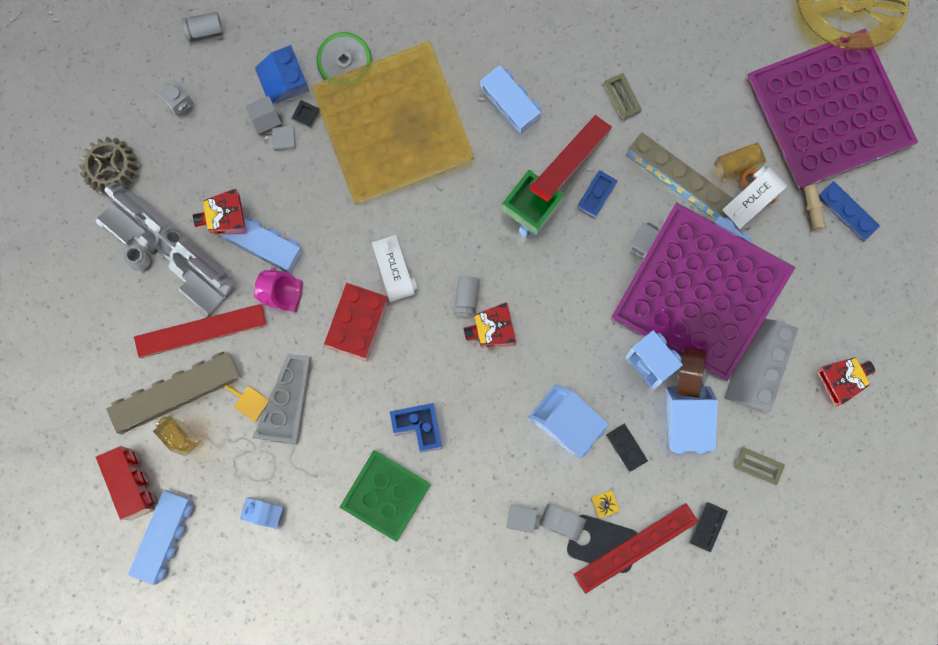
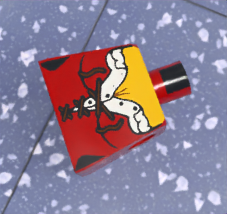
[193,189,247,235]
[463,302,516,348]
[817,357,875,407]

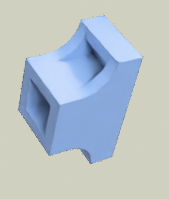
[240,498,283,529]

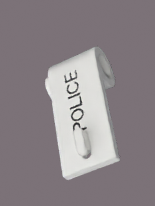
[722,166,787,229]
[371,235,418,302]

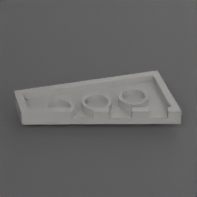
[252,354,311,444]

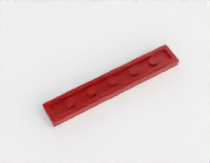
[530,115,612,202]
[134,304,267,358]
[573,503,698,594]

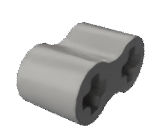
[539,504,586,541]

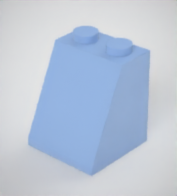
[528,384,609,458]
[666,386,718,454]

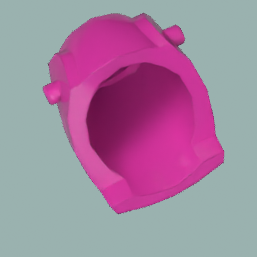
[254,267,303,311]

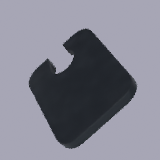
[567,515,638,573]

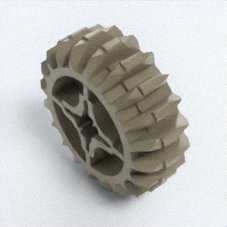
[79,137,139,194]

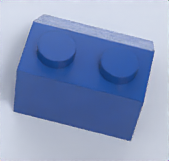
[255,45,310,104]

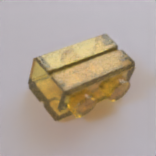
[714,142,766,182]

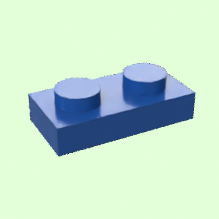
[577,170,618,218]

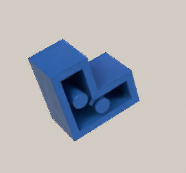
[390,403,442,453]

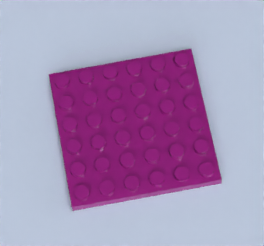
[747,28,918,190]
[612,202,795,381]

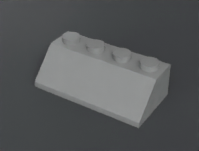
[724,319,798,413]

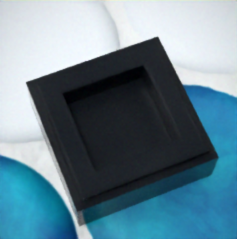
[291,100,320,129]

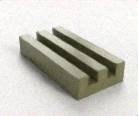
[604,73,642,120]
[734,447,785,485]

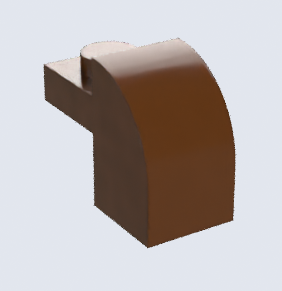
[677,349,707,398]

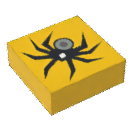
[591,490,620,519]

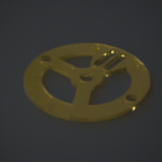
[797,0,909,50]

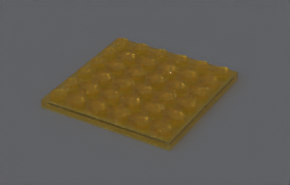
[311,40,475,204]

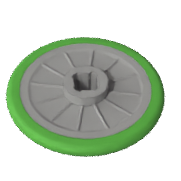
[317,32,372,88]

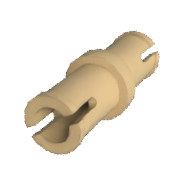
[803,184,826,230]

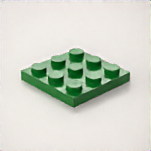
[339,450,431,542]

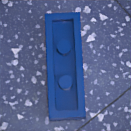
[819,181,880,242]

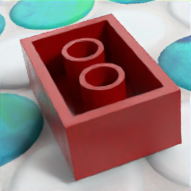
[324,282,389,362]
[96,446,156,521]

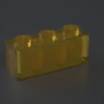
[153,416,201,456]

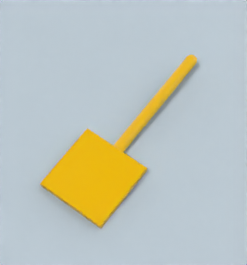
[224,385,269,422]

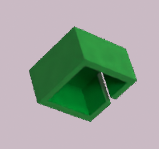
[502,170,564,236]

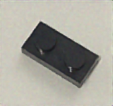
[605,423,648,473]

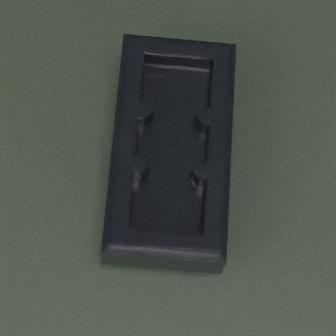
[689,502,728,552]

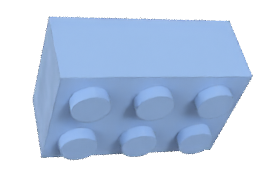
[625,330,683,390]

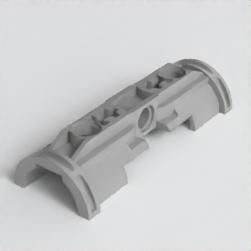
[96,182,233,318]

